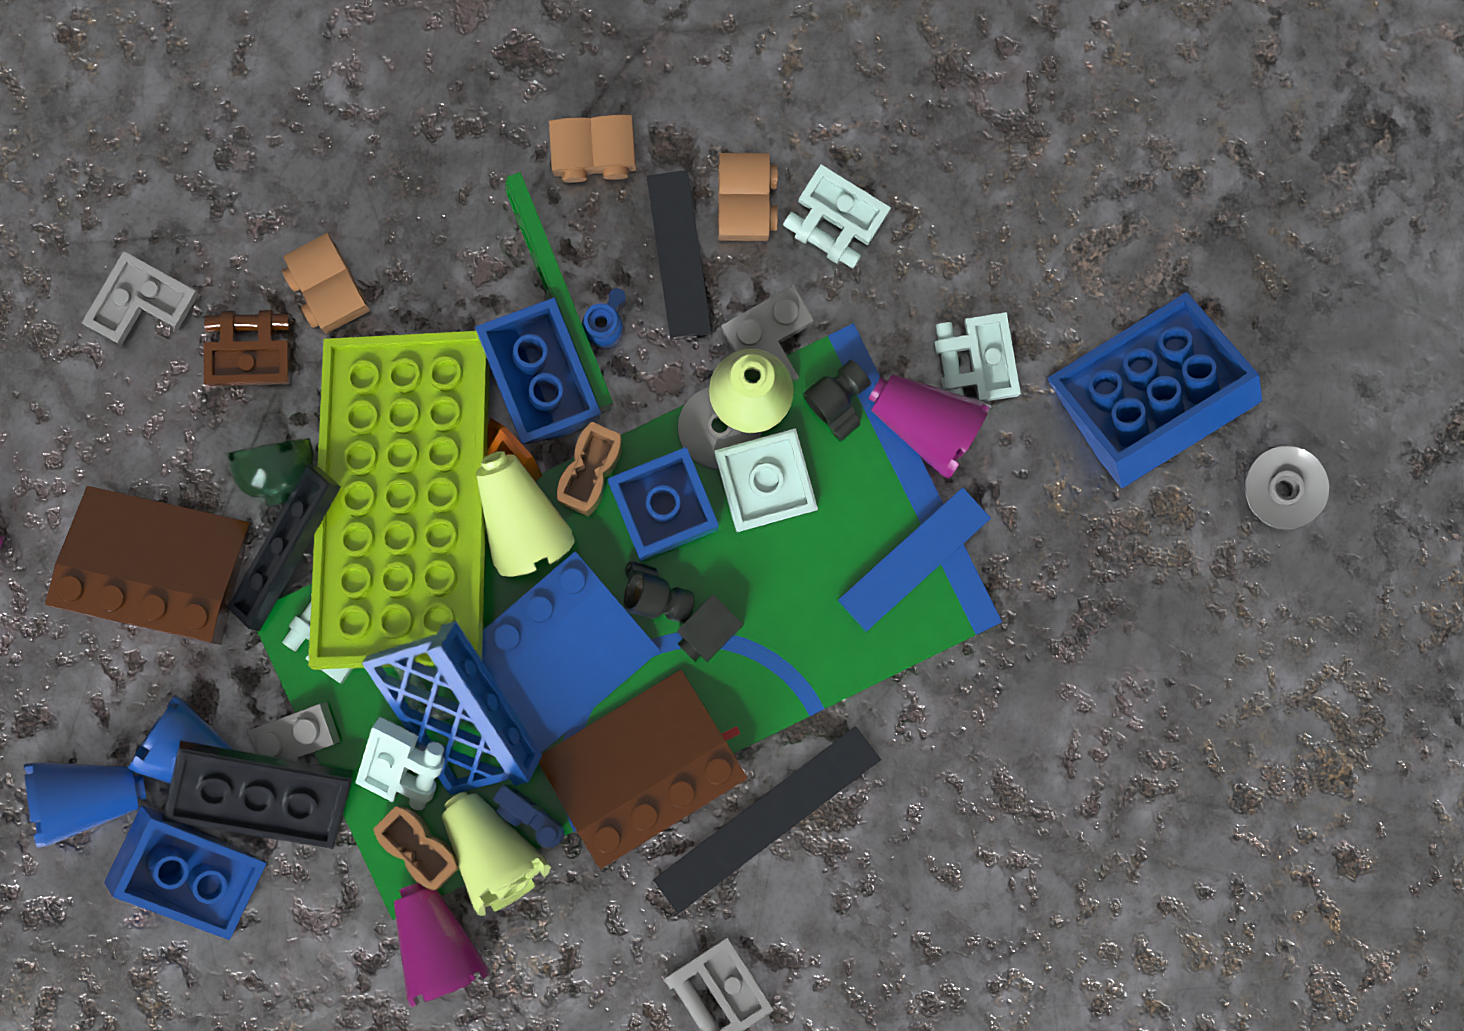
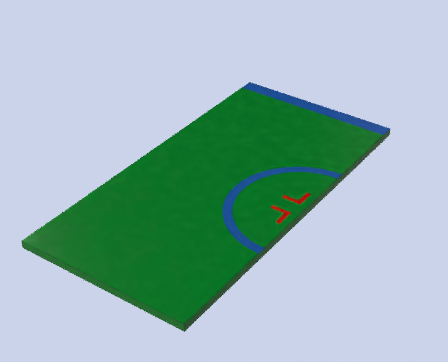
[257,323,1002,920]

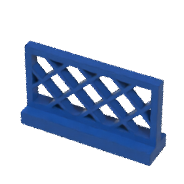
[362,621,542,795]

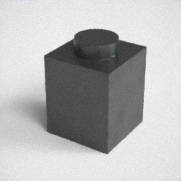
[677,595,743,662]

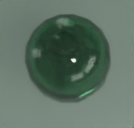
[226,437,314,506]

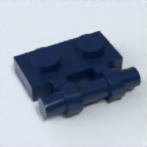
[493,784,565,848]

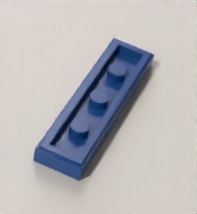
[838,487,991,632]

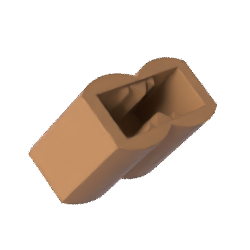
[549,115,637,183]
[718,153,778,241]
[282,233,371,334]
[557,422,622,517]
[374,806,459,890]

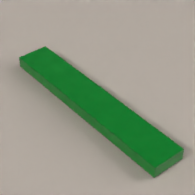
[505,172,613,414]

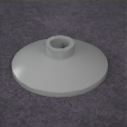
[678,387,761,469]
[1245,446,1330,530]

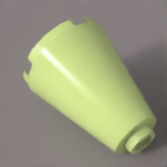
[709,349,794,434]
[476,451,575,576]
[441,792,551,916]

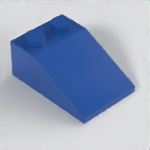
[104,805,267,940]

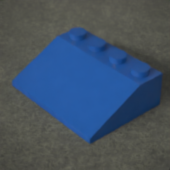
[1048,292,1262,488]
[482,552,660,753]

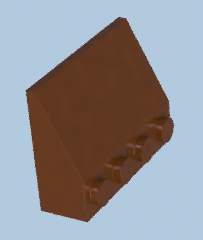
[45,486,251,645]
[539,669,748,869]

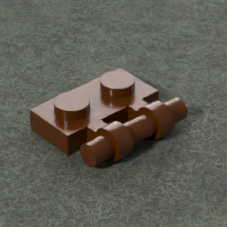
[203,310,291,386]

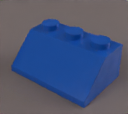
[475,298,601,445]

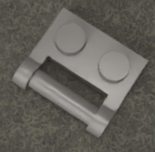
[663,937,774,1031]

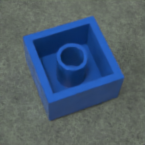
[607,447,719,562]

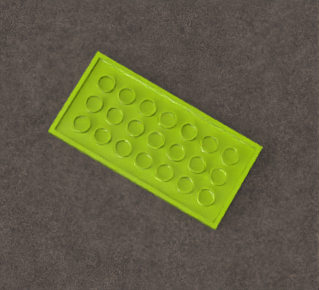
[308,331,490,670]

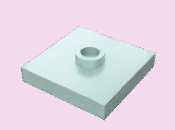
[714,428,818,532]

